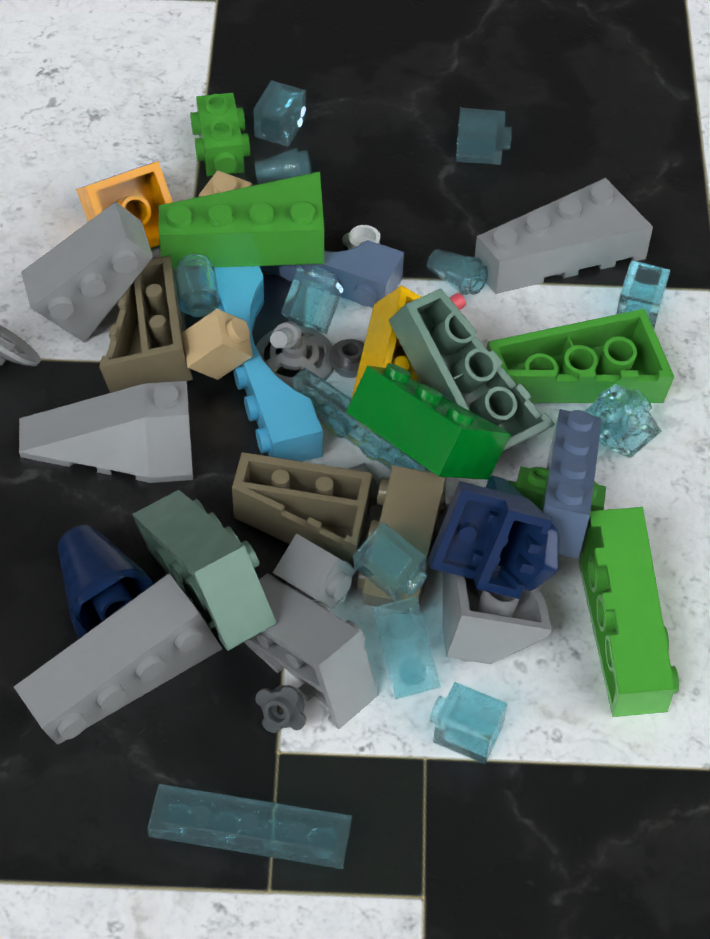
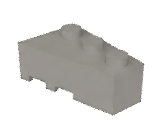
[21,202,153,343]
[244,573,379,729]

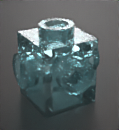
[585,384,662,458]

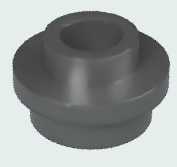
[330,339,364,378]

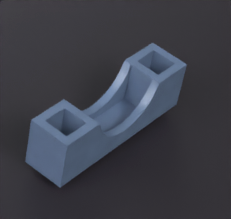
[260,240,404,308]
[541,409,602,559]

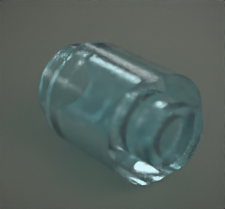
[175,254,220,317]

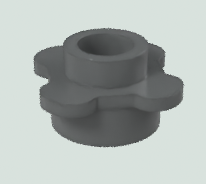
[255,685,306,733]

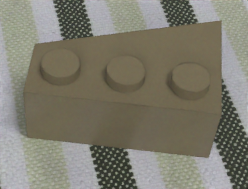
[99,256,193,393]
[232,452,372,575]
[357,465,446,616]

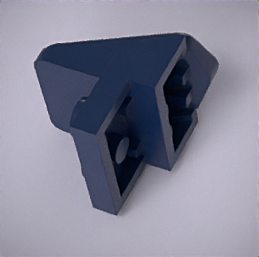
[428,475,559,599]

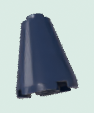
[58,525,155,638]

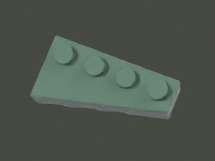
[132,490,277,651]

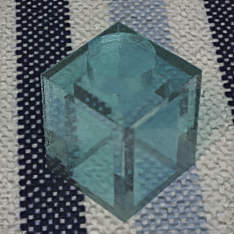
[254,80,306,147]
[456,108,512,165]
[616,260,670,329]
[281,266,343,334]
[352,522,427,602]
[429,682,507,764]

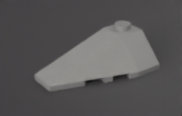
[19,381,193,483]
[442,503,552,664]

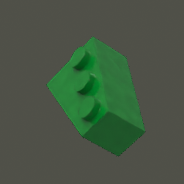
[346,363,511,480]

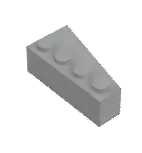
[473,178,653,294]
[14,573,222,745]

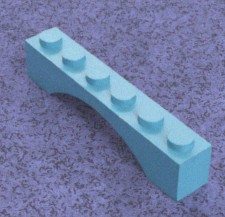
[201,266,323,462]

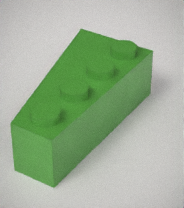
[159,172,324,269]
[486,308,674,403]
[578,507,679,717]

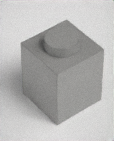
[273,533,356,609]

